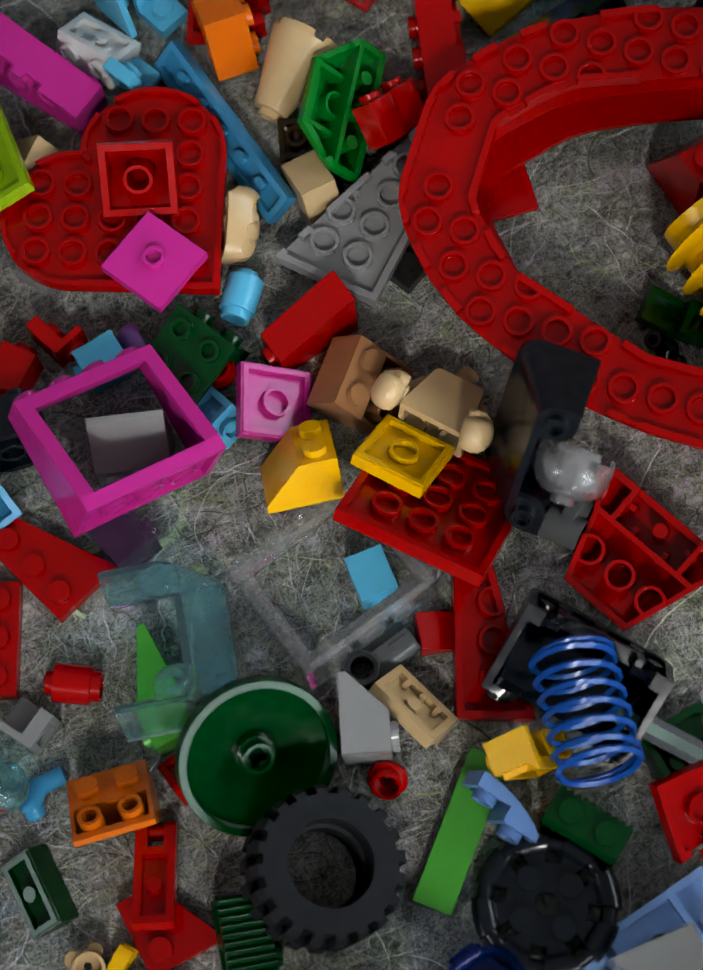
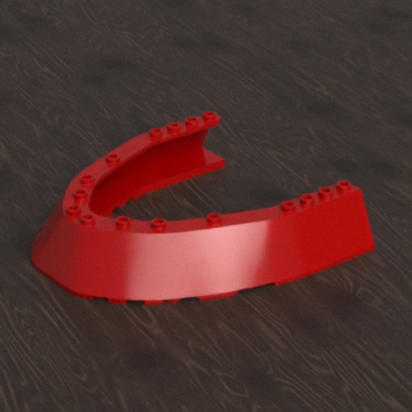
[398,4,703,450]

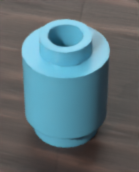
[219,268,264,326]

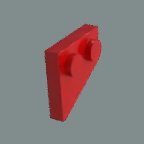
[115,895,217,970]

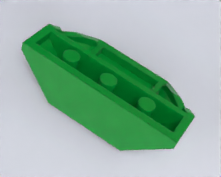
[297,38,387,184]

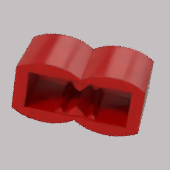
[351,75,424,151]

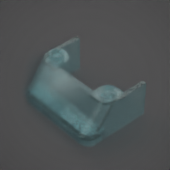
[97,560,241,742]

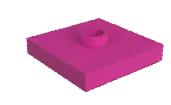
[101,211,208,313]
[236,361,312,443]

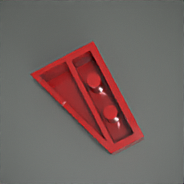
[407,0,467,101]

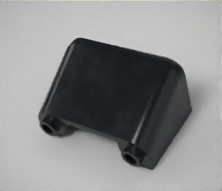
[485,339,601,536]
[481,588,675,764]

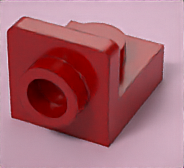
[26,315,89,368]

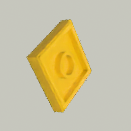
[350,414,455,499]

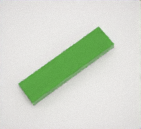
[412,747,503,917]

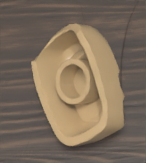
[222,185,261,266]

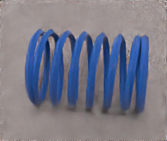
[528,634,645,788]

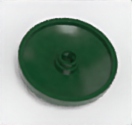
[175,675,337,837]

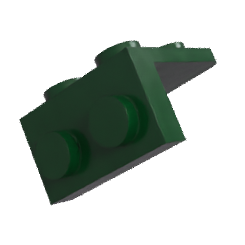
[151,304,250,405]

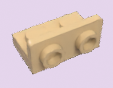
[369,664,459,749]

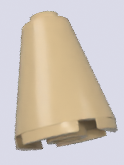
[254,17,338,124]

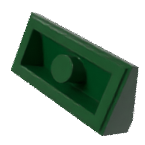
[1,844,79,940]

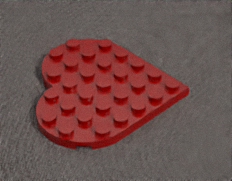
[0,87,227,295]

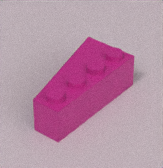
[0,12,108,136]

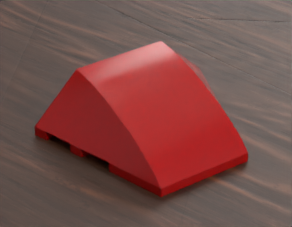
[564,464,703,631]

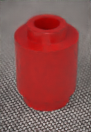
[44,663,104,706]

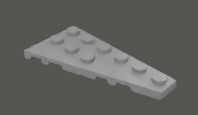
[274,126,417,307]

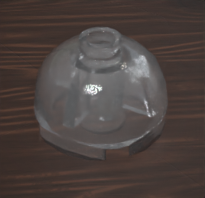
[534,438,617,508]

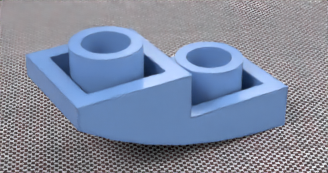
[461,770,539,845]

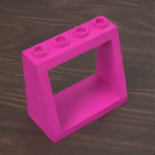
[8,344,227,537]

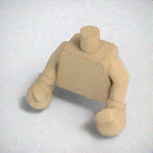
[370,366,494,458]

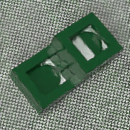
[635,285,703,348]

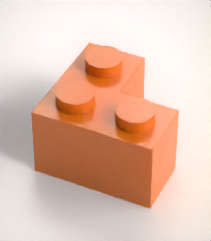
[190,0,261,82]

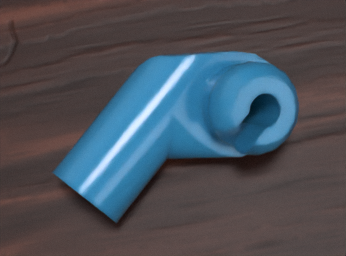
[18,765,68,822]

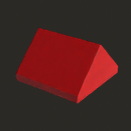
[96,139,179,217]

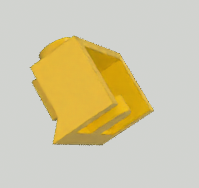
[483,725,572,781]

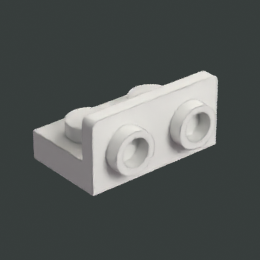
[56,12,141,89]

